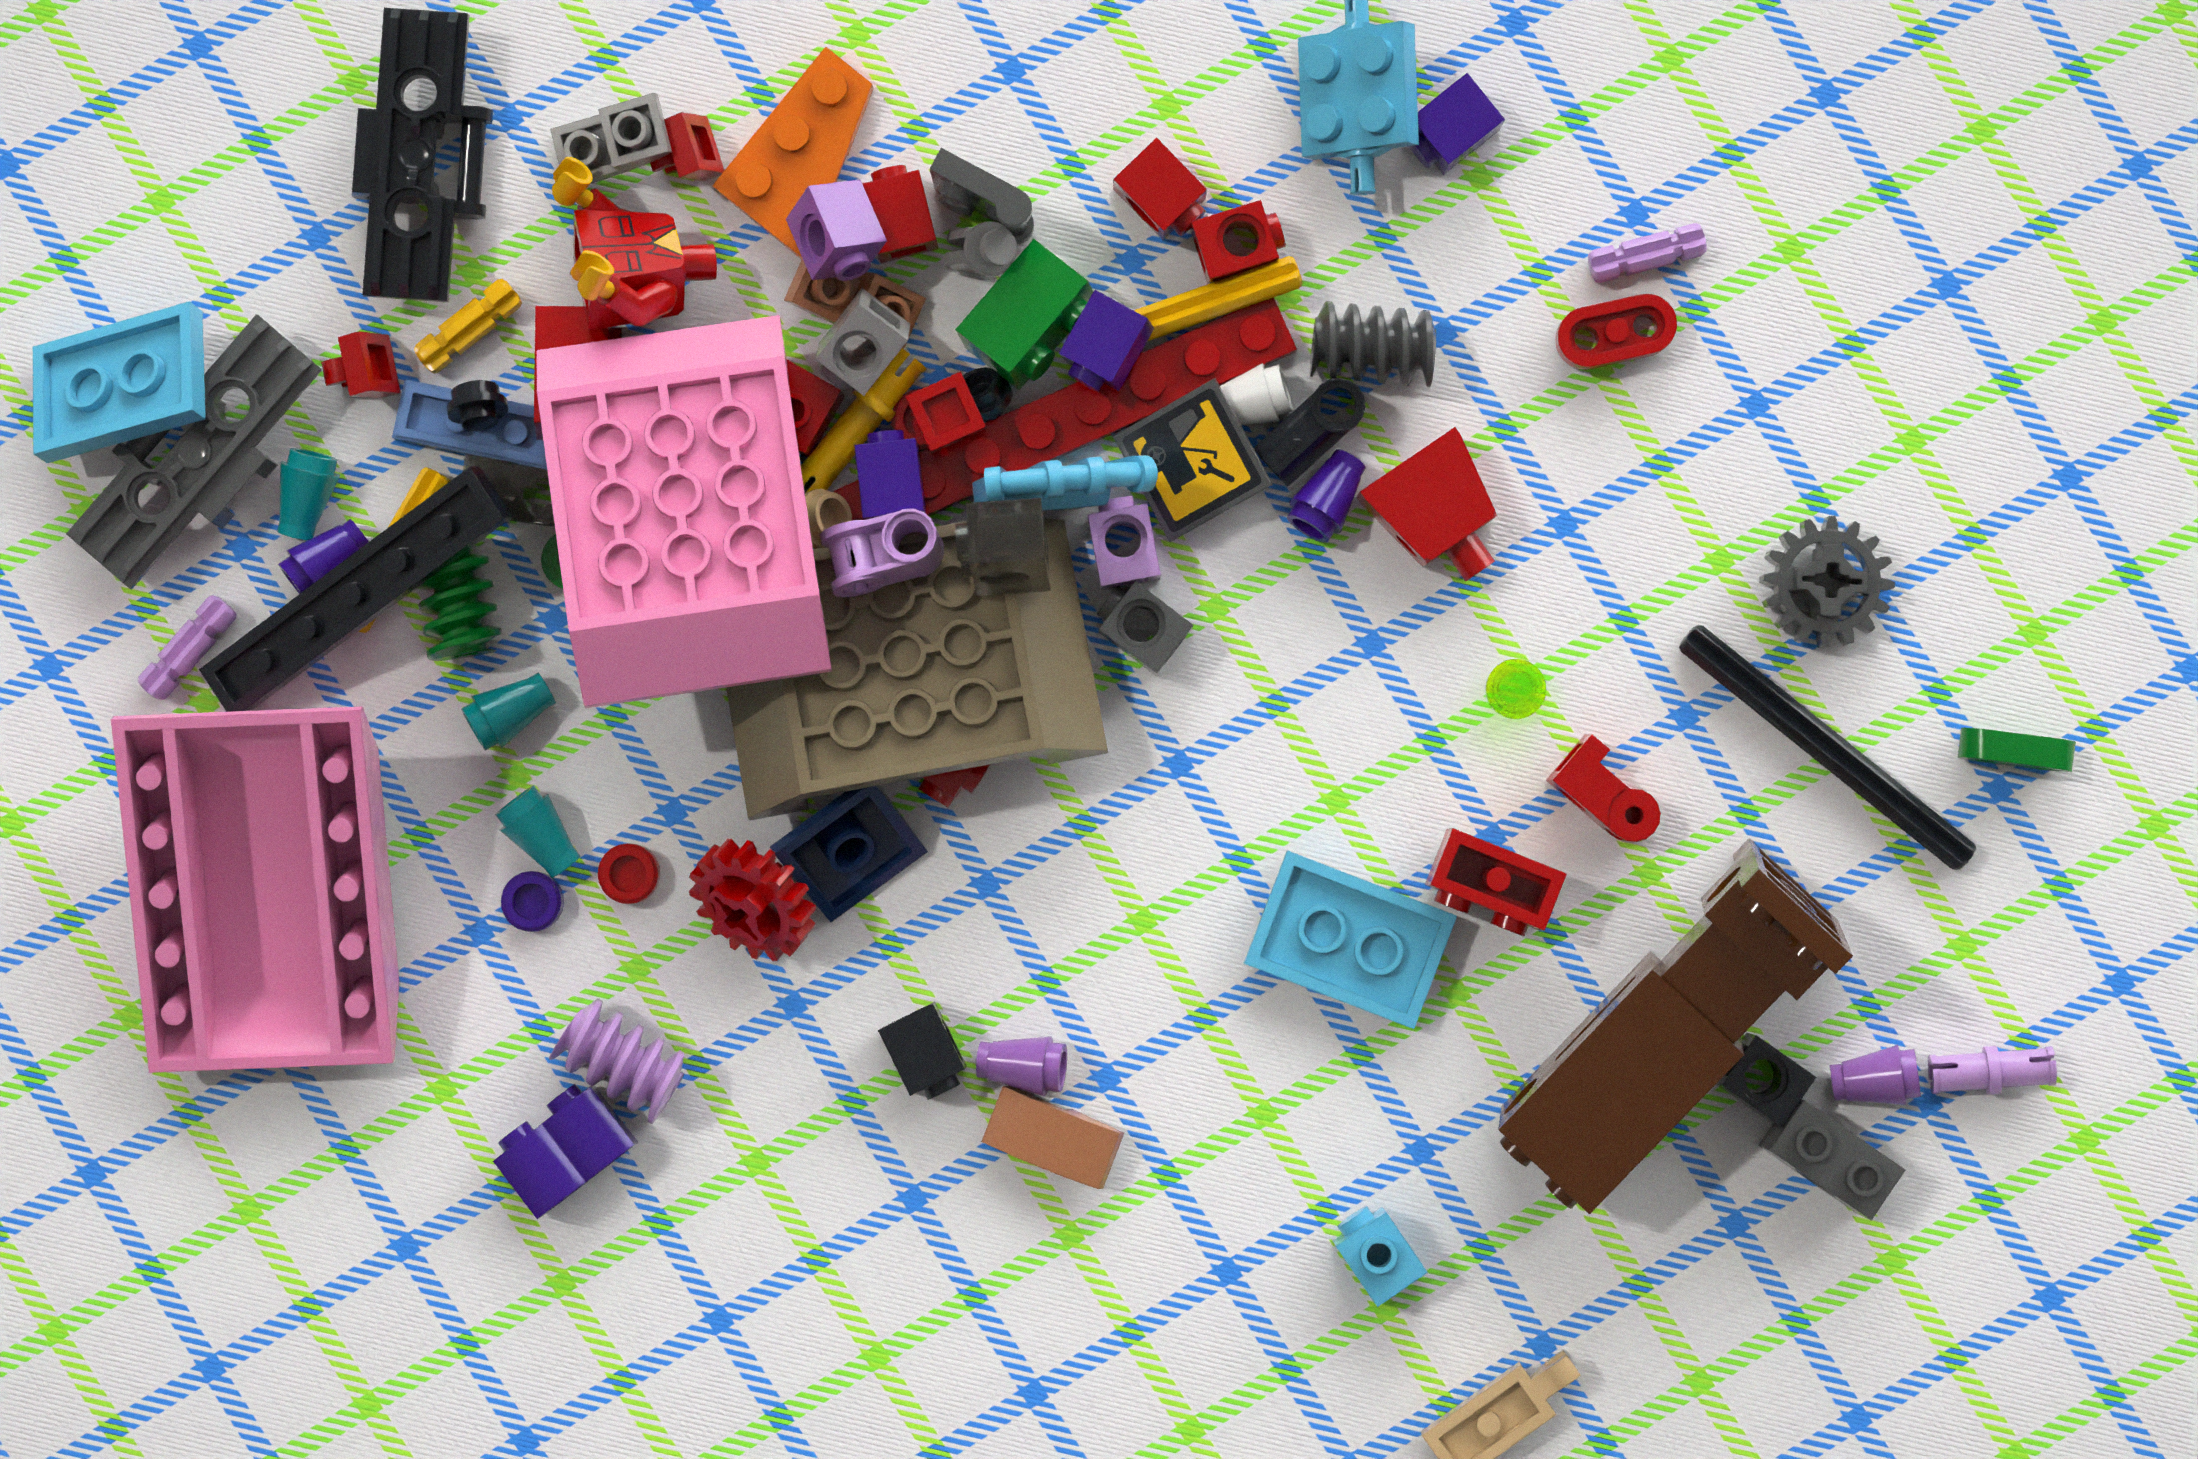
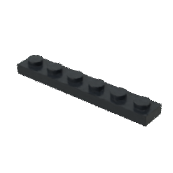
[199,465,513,712]

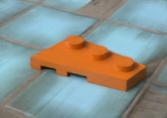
[712,47,874,260]

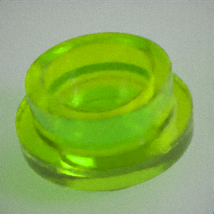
[1485,659,1546,719]

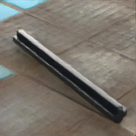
[1679,625,1976,870]

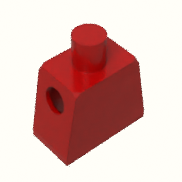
[1357,427,1497,582]

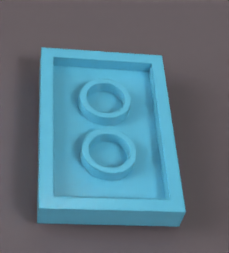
[33,301,205,463]
[1243,850,1457,1029]

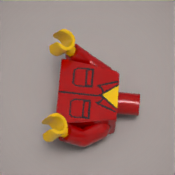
[552,157,717,330]

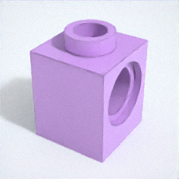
[1088,496,1161,590]

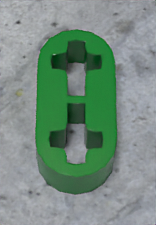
[1958,727,2076,772]

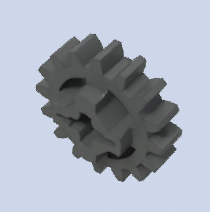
[1759,516,1895,648]

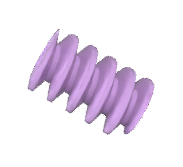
[549,998,685,1124]

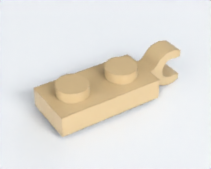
[1421,1350,1580,1459]

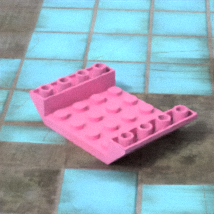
[537,315,832,708]

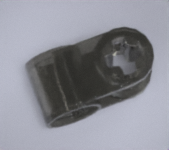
[463,455,555,526]

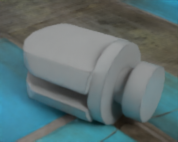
[944,222,1017,276]

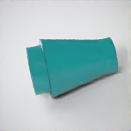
[277,448,340,540]
[461,672,556,751]
[495,785,580,878]

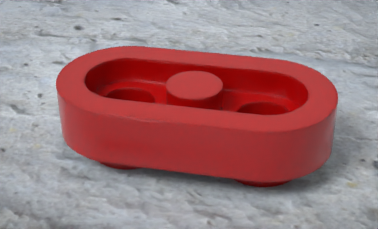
[1555,294,1677,370]

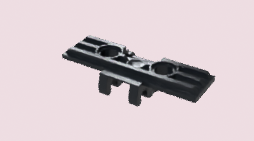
[352,7,493,302]

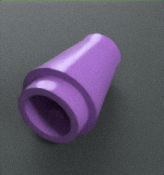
[976,1036,1067,1097]
[1830,1045,1921,1105]

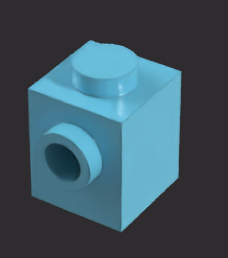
[1333,1206,1428,1307]

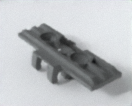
[66,314,322,590]

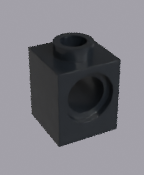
[878,1002,967,1100]
[1716,1033,1817,1127]

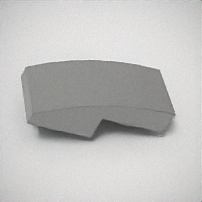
[550,93,672,184]

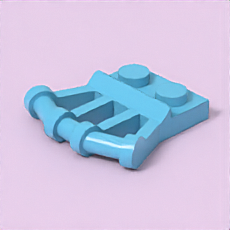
[972,455,1158,515]

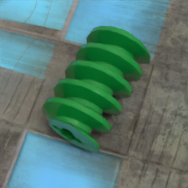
[417,538,502,661]

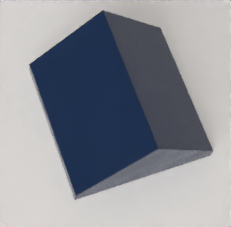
[770,785,928,922]

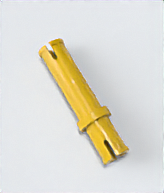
[801,348,927,492]

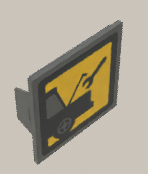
[1113,378,1273,542]

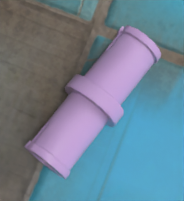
[1928,1046,2057,1095]

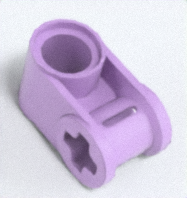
[820,509,944,597]

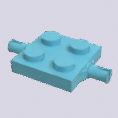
[1298,0,1419,196]

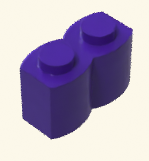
[493,1084,638,1219]

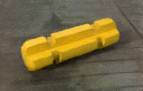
[414,278,522,374]

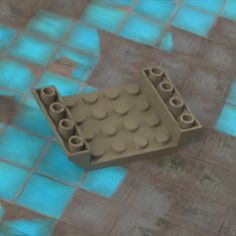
[726,514,1108,821]

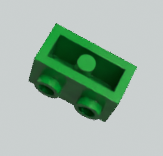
[955,239,1093,391]

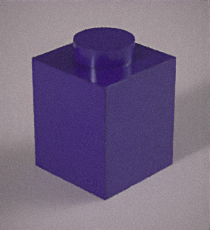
[1409,73,1505,175]
[1059,290,1154,392]
[855,430,926,520]

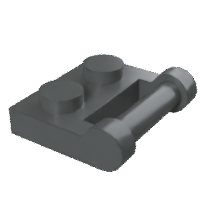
[930,148,1034,244]

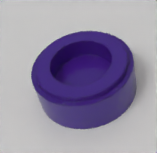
[501,871,564,932]

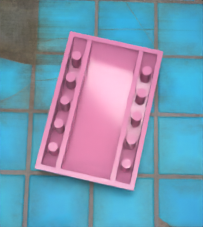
[111,706,399,1073]

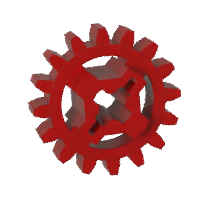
[689,839,816,961]

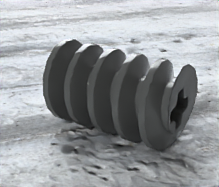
[1310,301,1436,388]

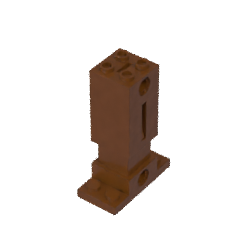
[1498,838,1853,1215]

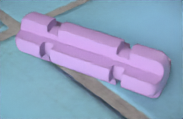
[1588,223,1707,283]
[138,595,237,700]

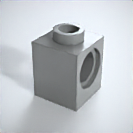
[815,288,910,396]

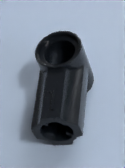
[1254,378,1366,487]

